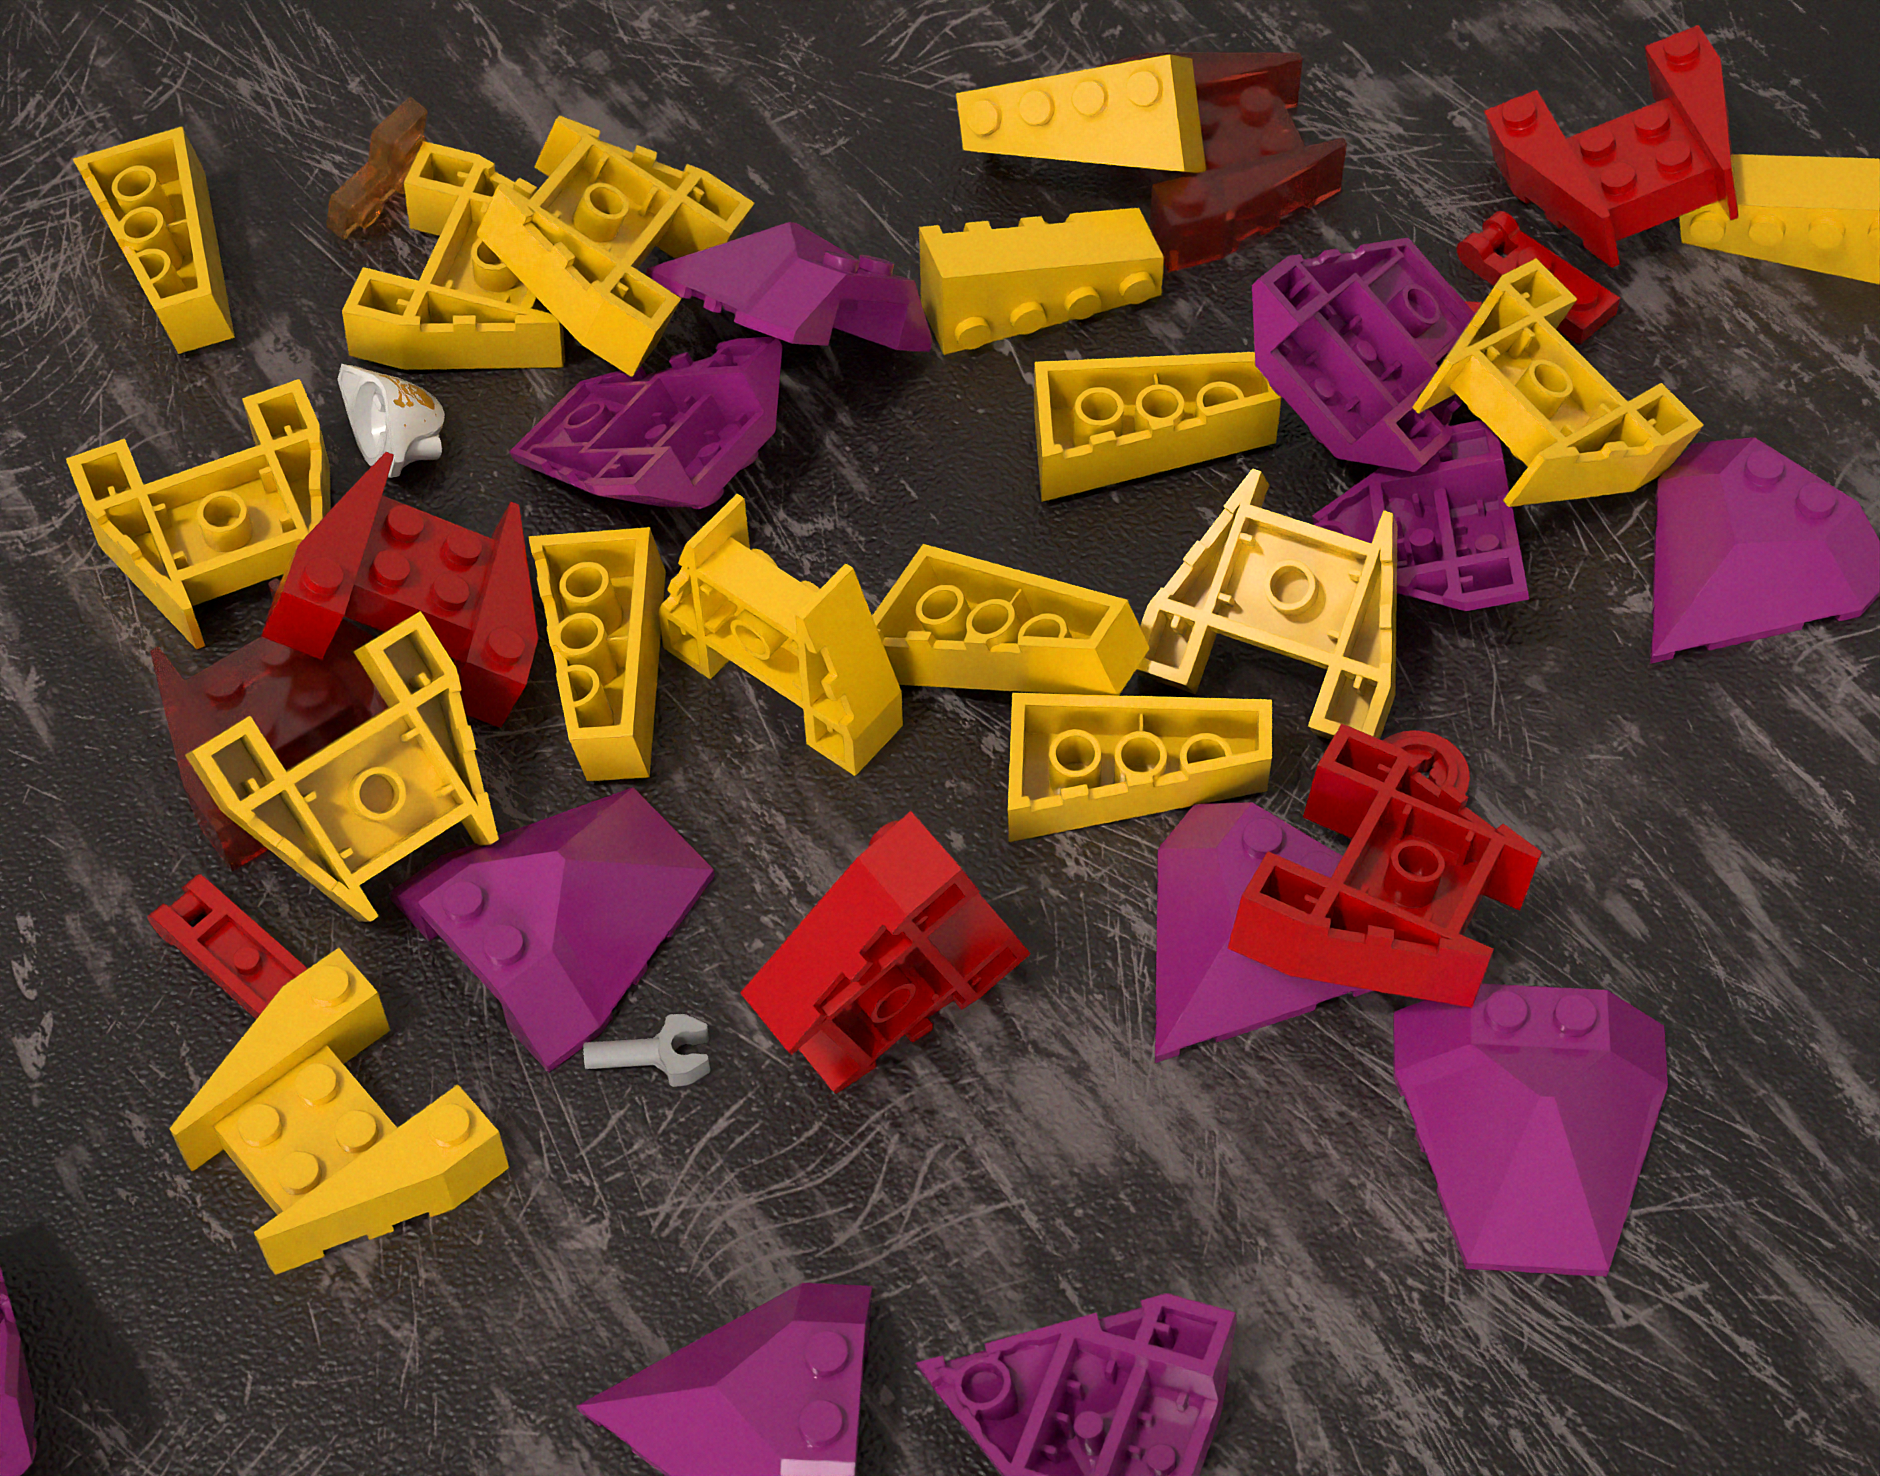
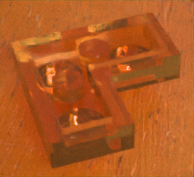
[327,97,428,240]

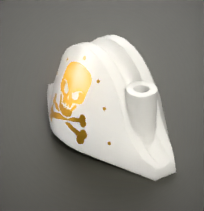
[337,364,445,478]

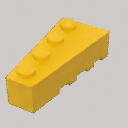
[956,54,1206,173]
[73,127,235,354]
[1679,154,1880,285]
[919,208,1164,355]
[1034,352,1282,502]
[528,527,666,781]
[872,544,1150,696]
[1008,693,1272,842]

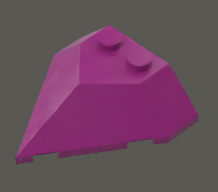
[1312,420,1529,611]
[1650,437,1880,664]
[1155,802,1373,1063]
[577,1283,873,1476]
[916,1293,1237,1476]

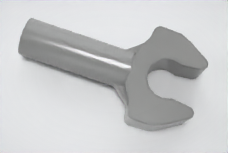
[583,1014,710,1087]

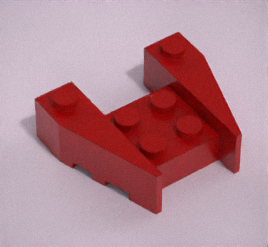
[1483,25,1739,268]
[261,452,538,728]
[1228,723,1542,1008]
[740,811,1031,1094]

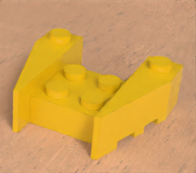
[477,115,755,377]
[342,141,565,370]
[1412,259,1704,507]
[66,379,331,649]
[1135,469,1397,740]
[658,494,903,776]
[185,611,499,922]
[169,948,509,1275]

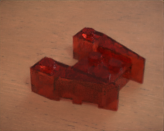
[1096,52,1347,272]
[150,578,388,871]

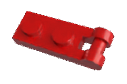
[1456,211,1620,345]
[147,874,308,1019]

